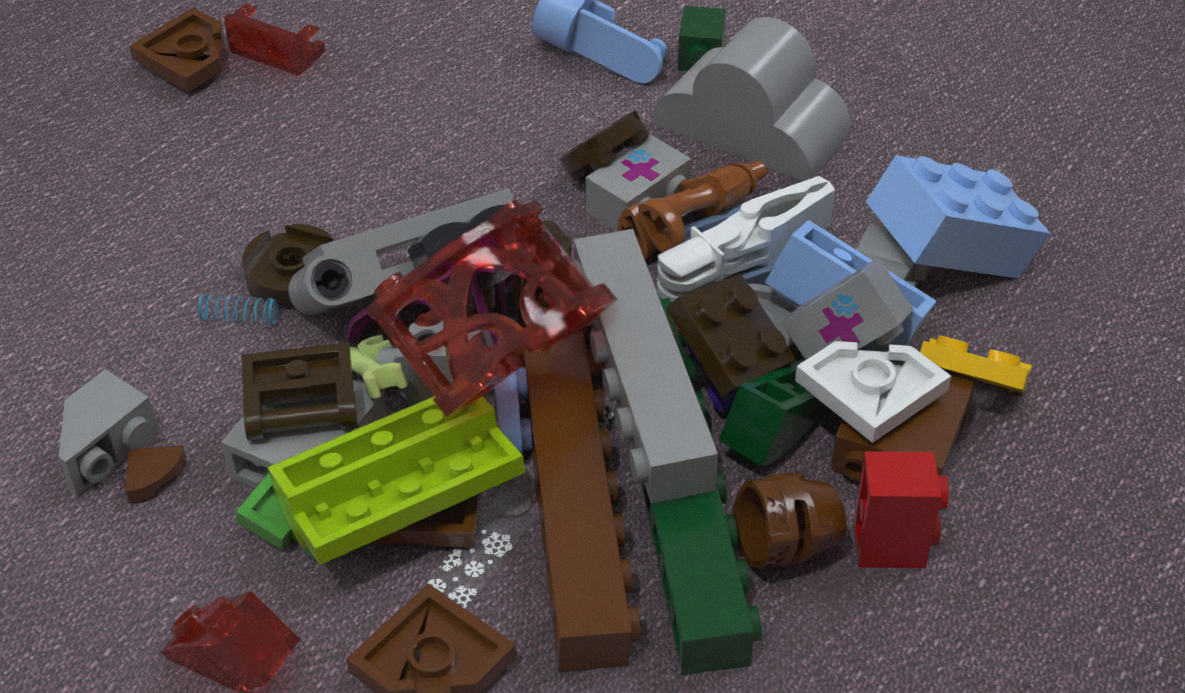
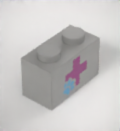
[586,134,691,232]
[781,257,913,360]

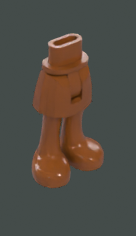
[618,161,767,260]

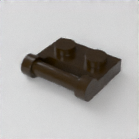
[242,342,358,441]

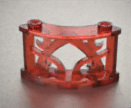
[365,200,618,417]

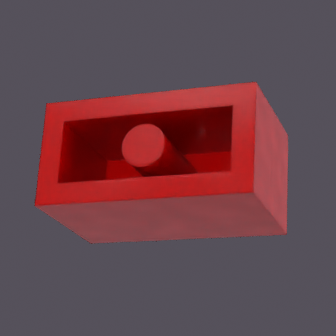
[853,451,949,568]

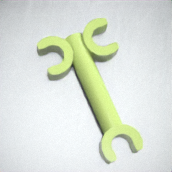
[350,335,407,399]

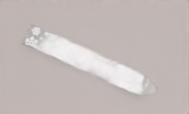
[419,382,617,610]

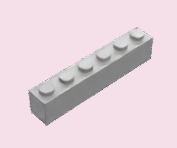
[569,229,718,504]

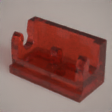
[224,4,325,76]

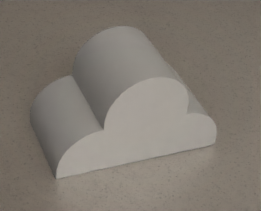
[653,17,851,181]

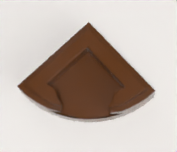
[125,445,186,503]

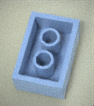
[866,155,1051,279]

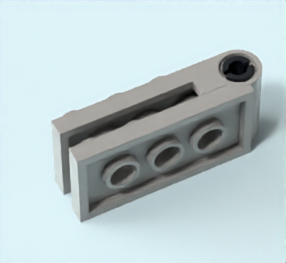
[289,188,516,316]

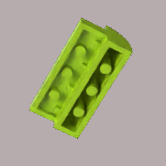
[268,381,526,565]

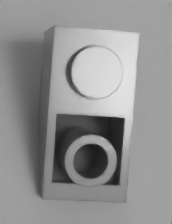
[58,369,159,497]

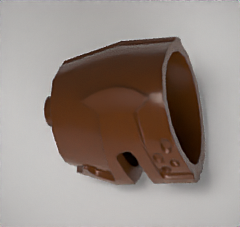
[733,473,847,569]

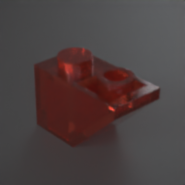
[161,591,301,692]

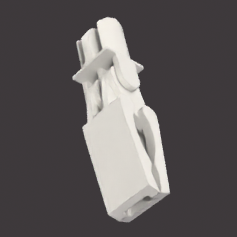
[657,176,835,302]

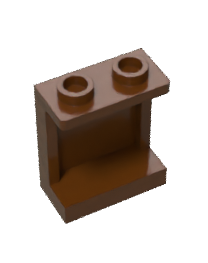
[831,349,976,481]

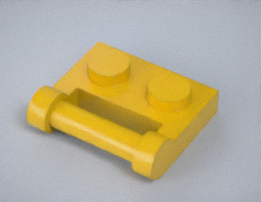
[920,335,1032,395]

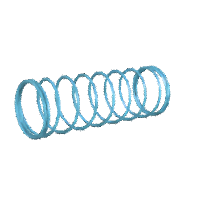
[198,294,277,324]

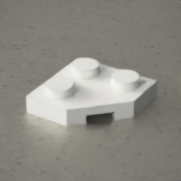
[795,341,951,443]

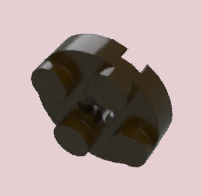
[559,110,650,181]
[242,224,333,307]

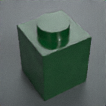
[678,6,726,71]

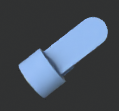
[532,0,668,83]

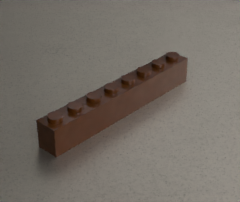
[517,295,641,672]

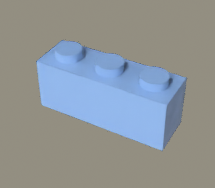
[765,220,937,352]

